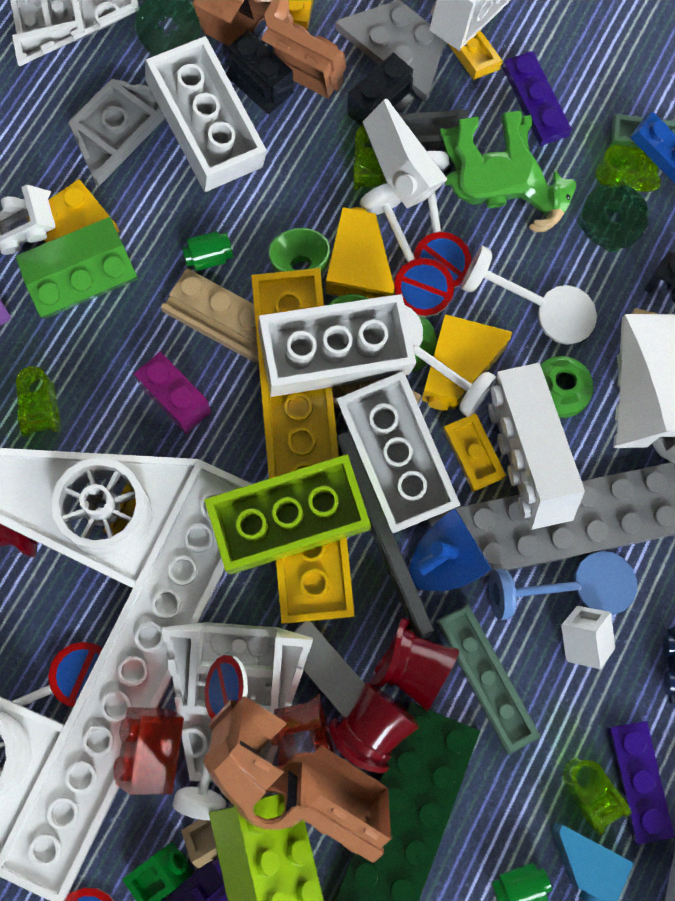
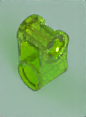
[353,125,387,190]
[595,145,661,192]
[15,366,61,437]
[563,758,632,836]

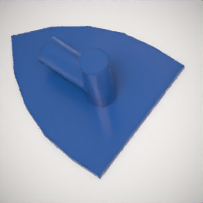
[409,508,492,591]

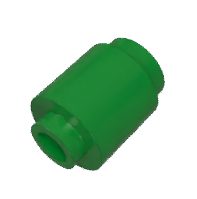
[182,231,233,272]
[491,862,552,901]

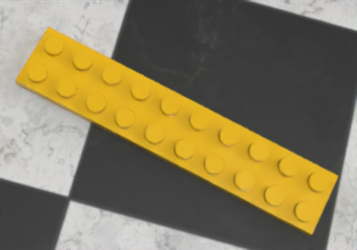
[251,268,355,624]

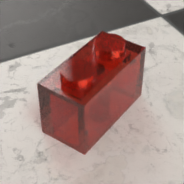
[113,707,184,795]

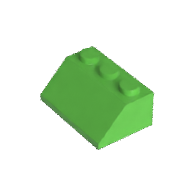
[15,217,138,319]

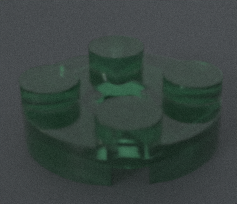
[135,0,200,56]
[579,184,649,252]

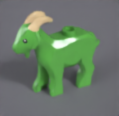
[439,111,576,232]

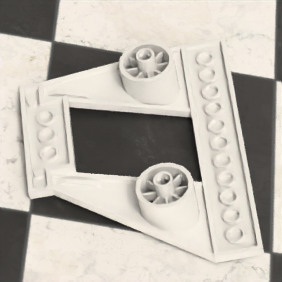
[0,448,252,901]

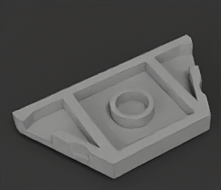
[336,0,445,102]
[68,79,165,186]

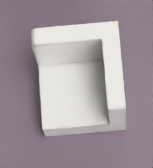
[561,606,615,669]

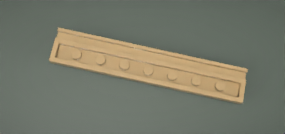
[161,268,422,409]

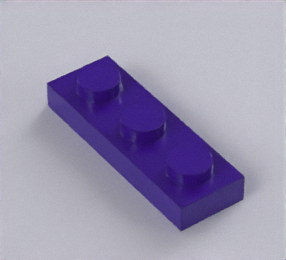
[502,51,572,146]
[607,721,675,845]

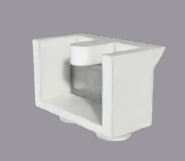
[0,184,56,255]

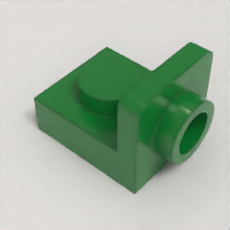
[122,842,193,901]

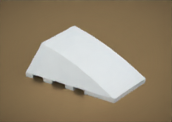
[10,0,140,66]
[613,314,675,448]
[162,622,313,783]

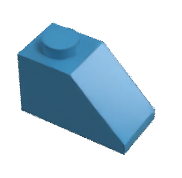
[552,823,634,901]

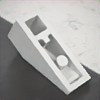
[363,99,448,208]

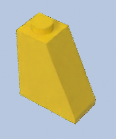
[326,207,394,299]
[421,314,512,410]

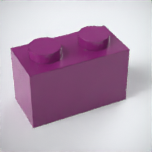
[134,351,211,434]

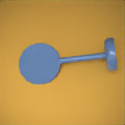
[488,551,637,620]

